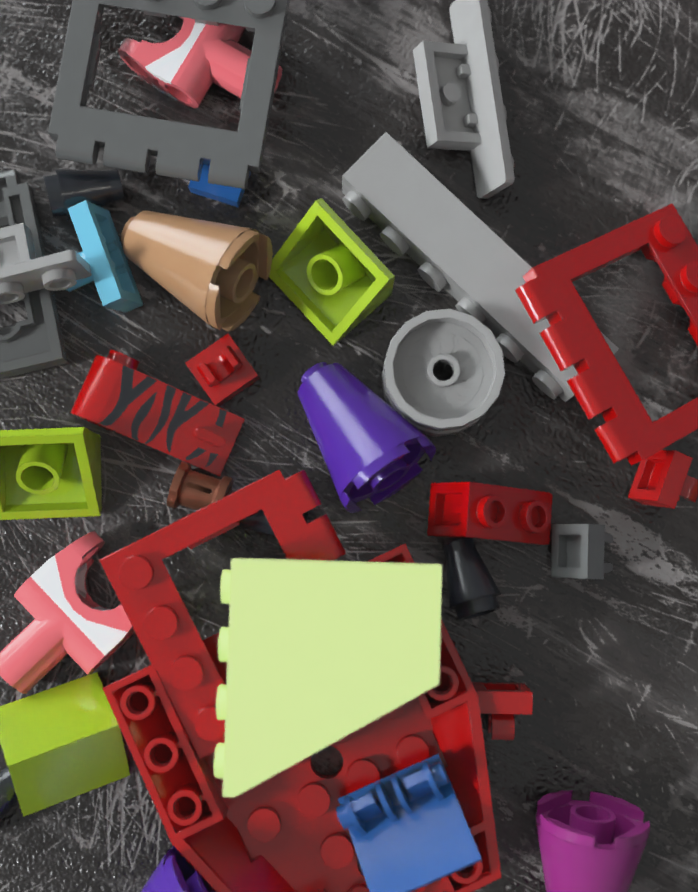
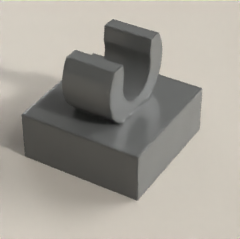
[551,524,613,580]

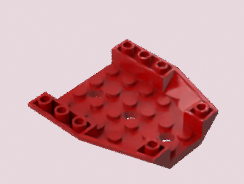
[102,544,502,892]

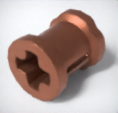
[167,462,234,510]

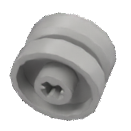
[382,309,505,437]

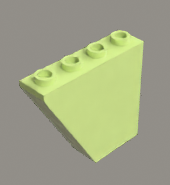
[214,558,442,797]

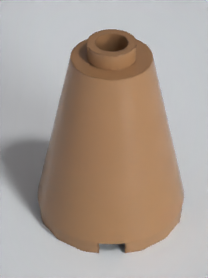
[121,210,273,332]

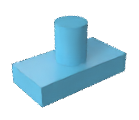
[66,200,143,313]

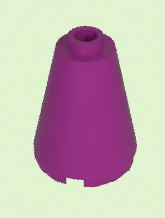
[535,790,650,892]

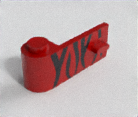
[70,349,245,477]

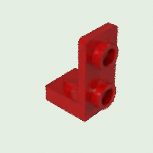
[427,482,553,545]

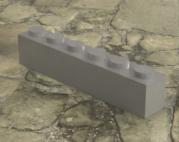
[342,132,619,402]

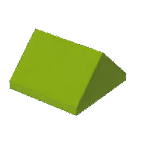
[269,198,395,345]
[0,427,102,520]
[0,672,130,817]

